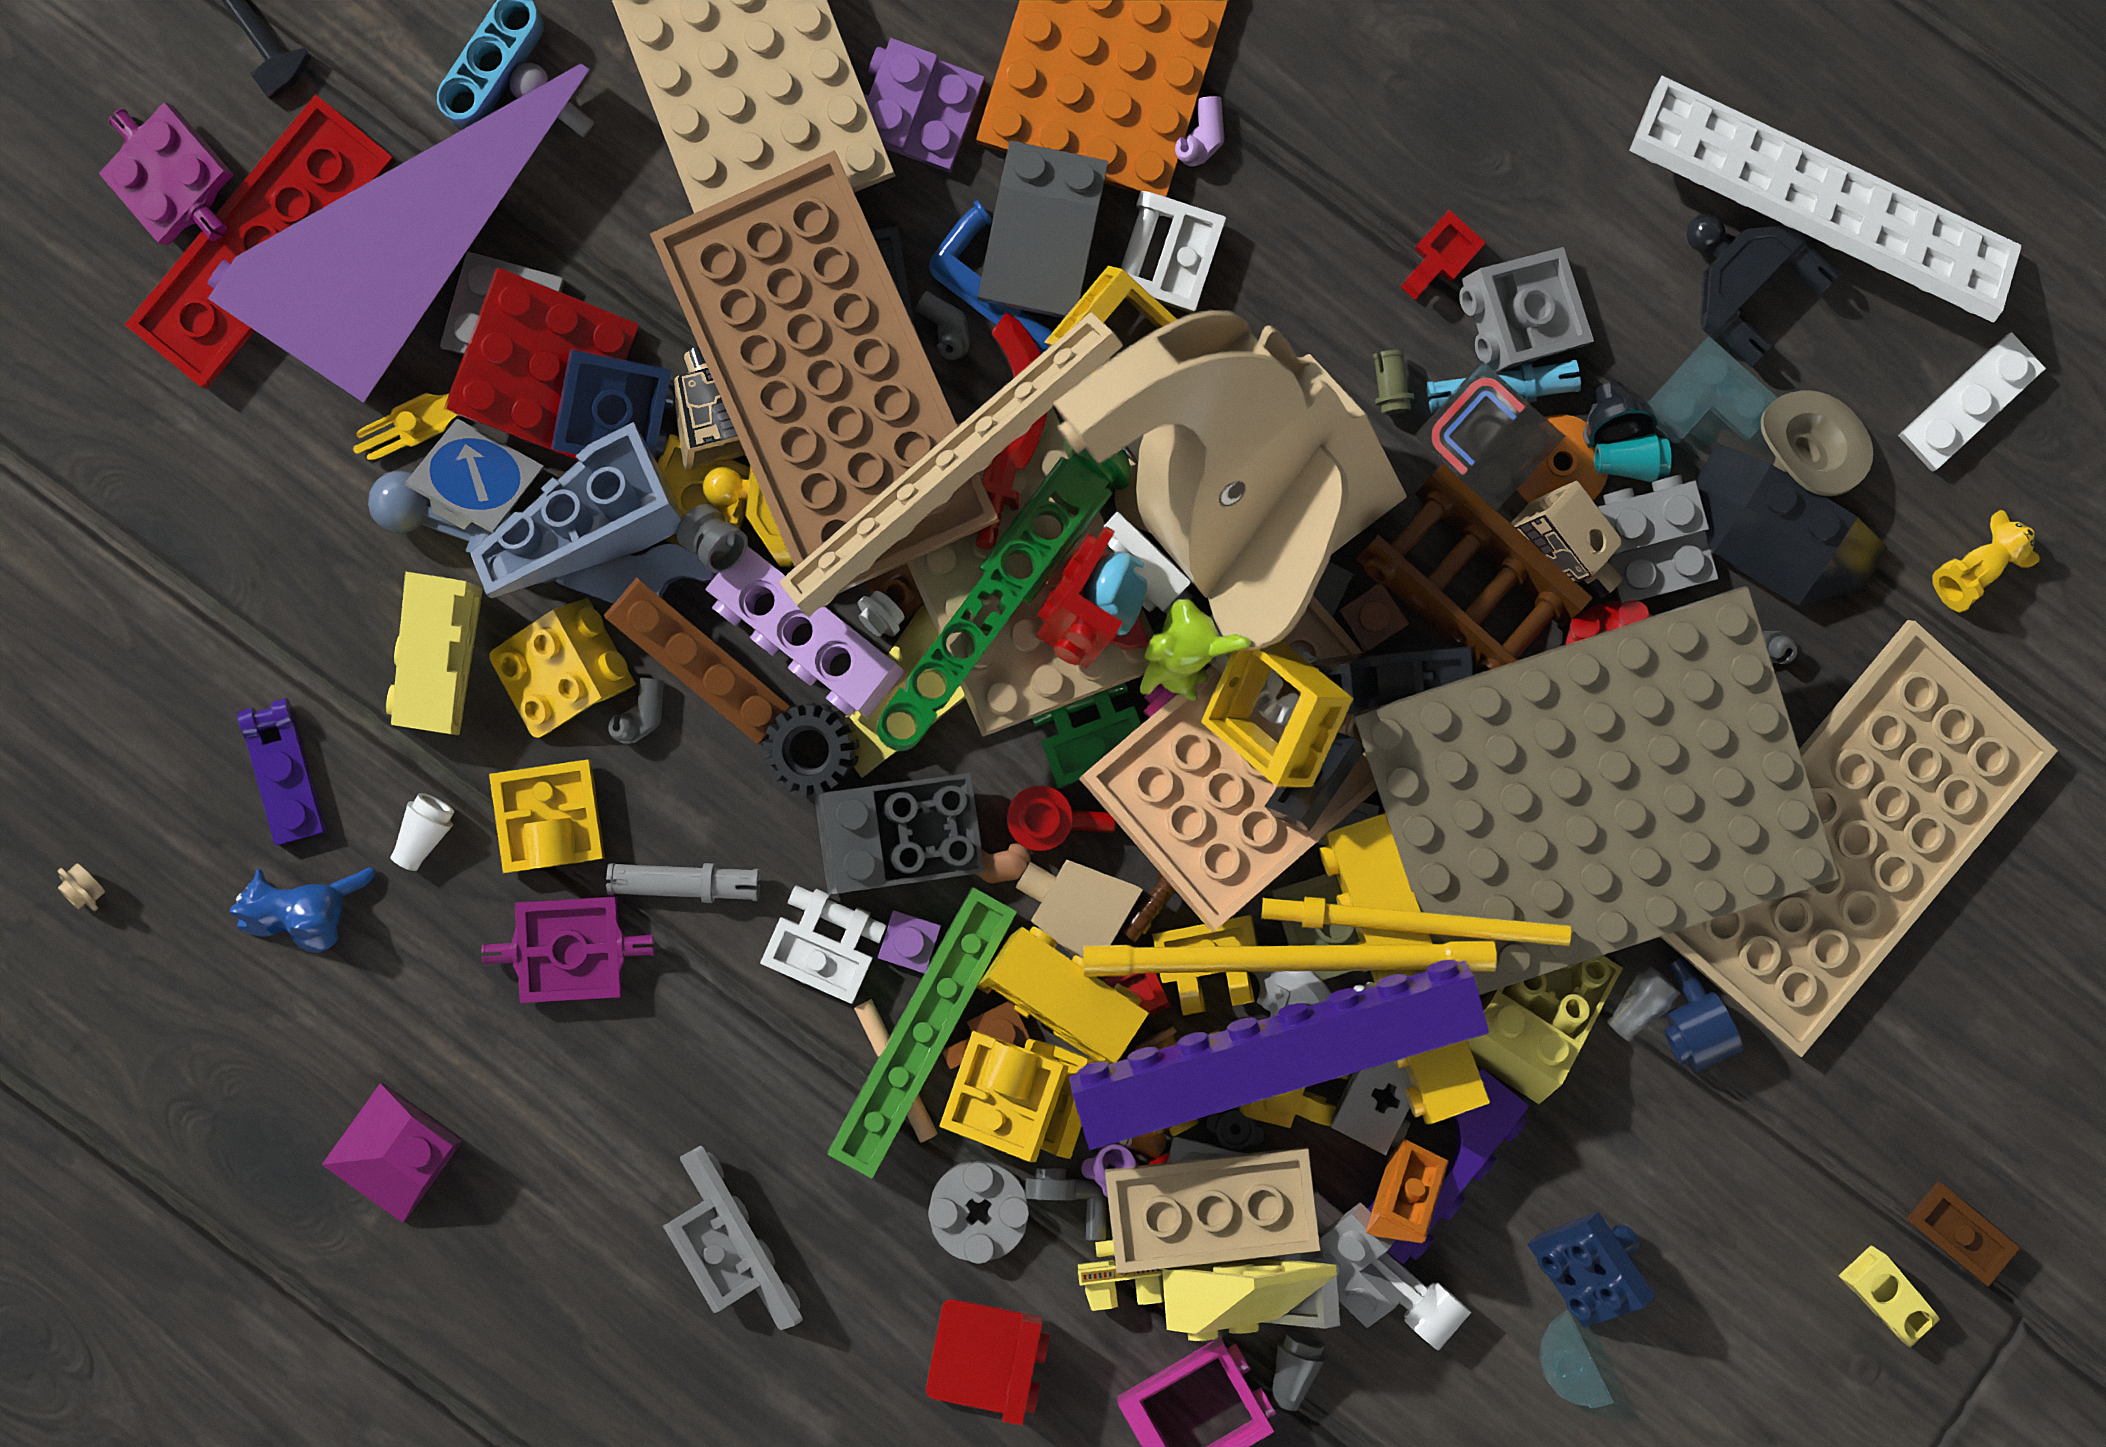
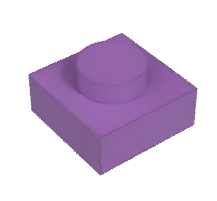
[878,910,941,973]

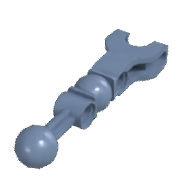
[368,470,718,604]

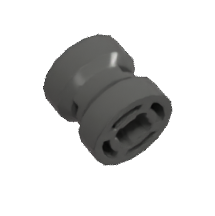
[677,504,748,573]

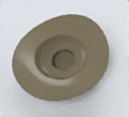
[1761,390,1873,497]

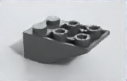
[814,773,985,894]

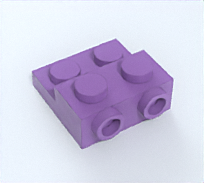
[864,38,985,173]

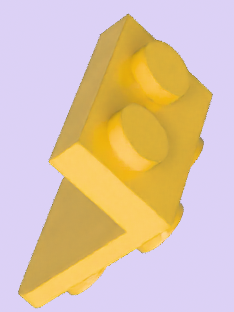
[490,598,636,738]

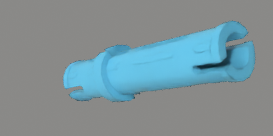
[1427,360,1581,414]

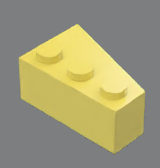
[386,572,483,735]

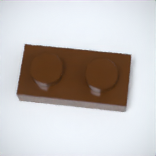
[1906,1182,2020,1287]

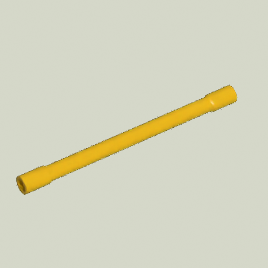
[1083,941,1496,976]

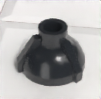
[1583,382,1657,448]

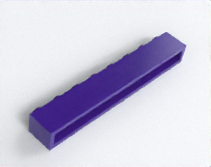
[1069,959,1489,1150]

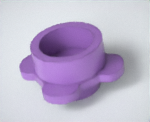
[1082,1143,1139,1197]

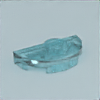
[1539,1310,1614,1408]

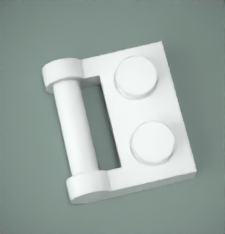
[1120,191,1226,314]

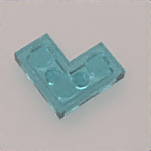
[1647,336,1777,445]

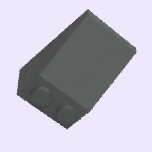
[977,140,1108,318]

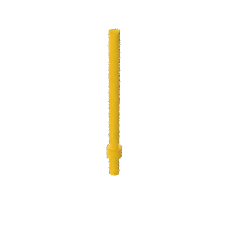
[1261,897,1571,946]

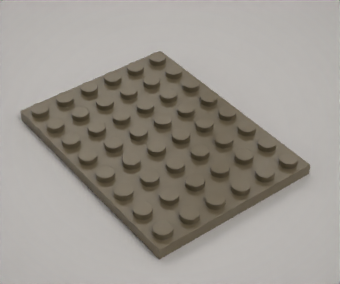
[1353,586,1839,995]

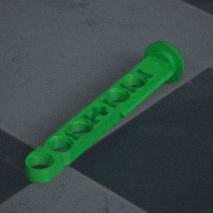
[877,439,1131,751]

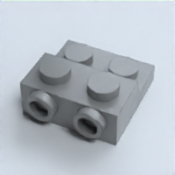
[1460,247,1594,373]
[1598,475,1718,603]

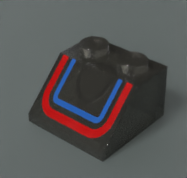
[1415,360,1565,511]

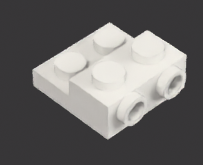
[1103,512,1193,614]

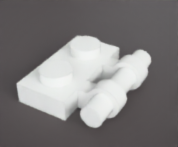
[760,885,887,1004]

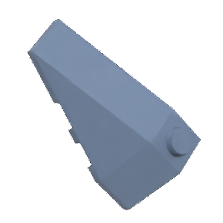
[470,422,683,598]

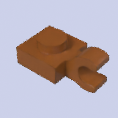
[942,1001,1030,1069]

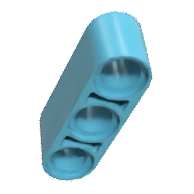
[437,0,544,130]

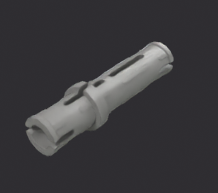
[606,863,760,903]

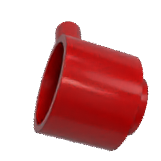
[1007,785,1115,851]

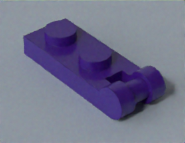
[237,698,327,846]

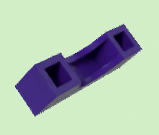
[1364,1065,1530,1264]

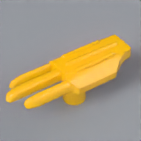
[353,393,459,460]

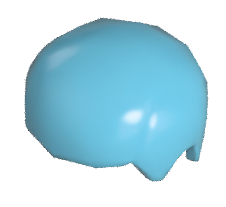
[1083,551,1148,635]

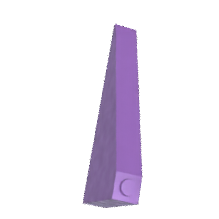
[207,64,589,402]

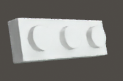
[1898,332,2046,471]

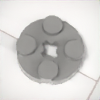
[928,1161,1029,1264]

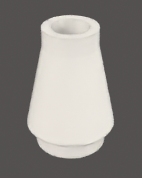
[390,793,454,871]

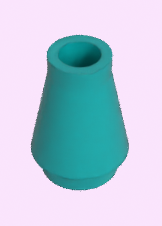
[1594,433,1671,482]

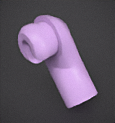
[1175,96,1224,166]

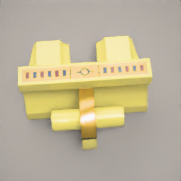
[1078,1240,1165,1311]

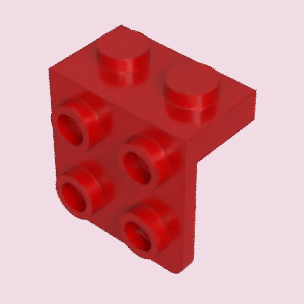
[1035,526,1123,668]
[926,1298,1050,1425]

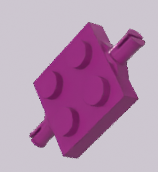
[99,102,234,246]
[482,897,655,1003]

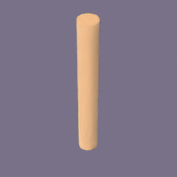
[854,999,938,1143]

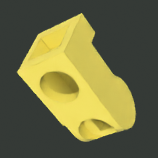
[1839,1245,1940,1348]

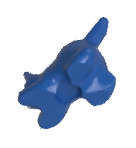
[229,867,376,953]

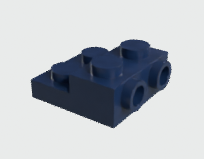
[551,349,675,459]

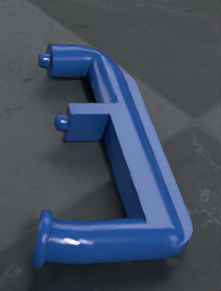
[929,200,1052,354]

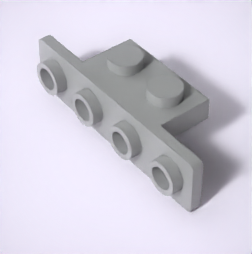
[663,1146,803,1330]

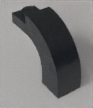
[1310,646,1478,715]

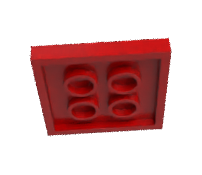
[444,268,639,461]

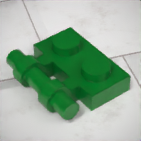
[1032,683,1141,788]

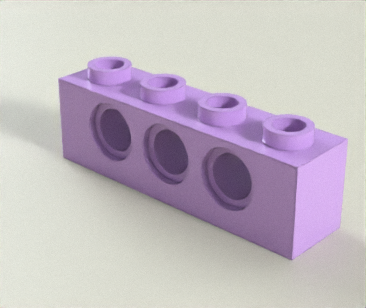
[705,546,905,718]

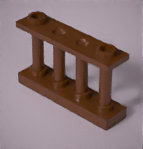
[1356,463,1593,674]

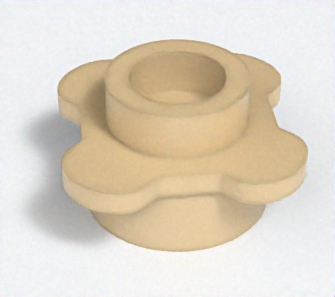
[57,863,105,912]

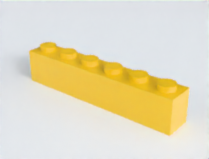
[1319,813,1490,1124]

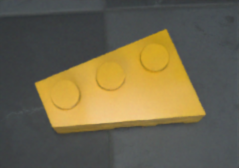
[976,927,1149,1065]

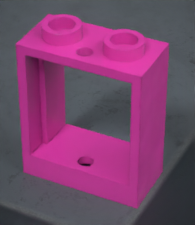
[1117,1336,1276,1447]

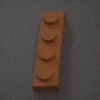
[604,577,790,744]

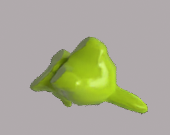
[1140,599,1251,701]

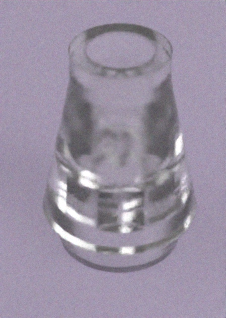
[1607,966,1681,1041]

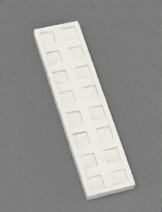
[1629,76,2022,323]

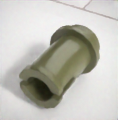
[1372,350,1415,415]

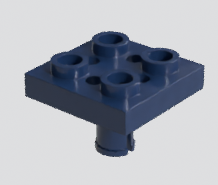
[1527,1212,1656,1328]

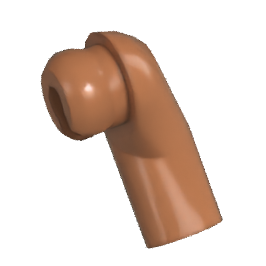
[976,844,1032,884]

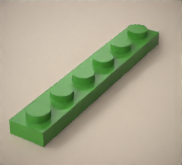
[826,887,1017,1179]

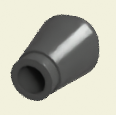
[1270,1331,1326,1411]

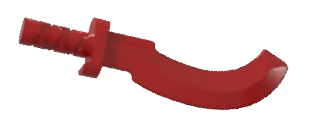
[975,313,1048,550]

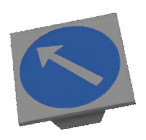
[405,419,544,533]

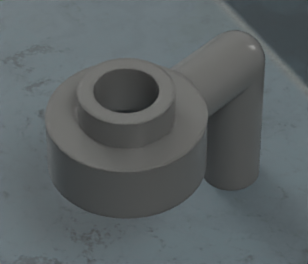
[1025,1168,1107,1241]

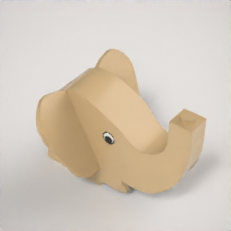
[1054,311,1407,651]

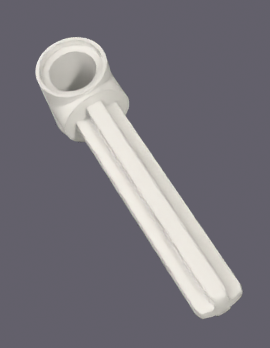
[1313,1192,1472,1351]

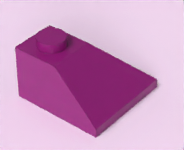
[322,1082,463,1223]

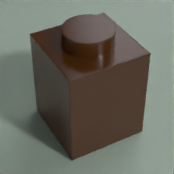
[1334,584,1409,653]

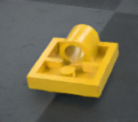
[489,759,605,873]
[939,1031,1069,1162]

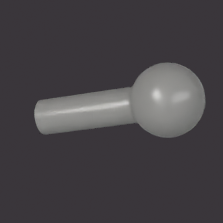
[509,63,595,137]

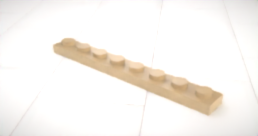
[779,312,1123,618]

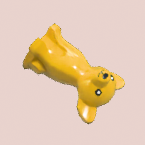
[1932,510,2040,612]

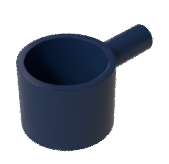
[1664,957,1743,1073]

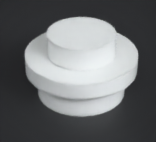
[858,591,905,637]

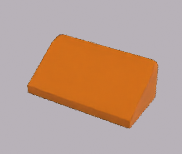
[1366,1139,1449,1243]

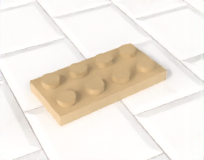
[1105,1147,1320,1274]

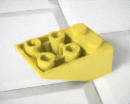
[1467,955,1623,1104]

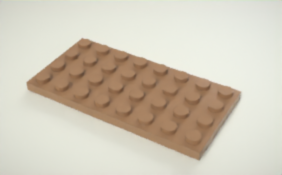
[650,150,999,594]

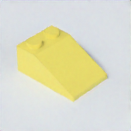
[1162,1257,1337,1341]

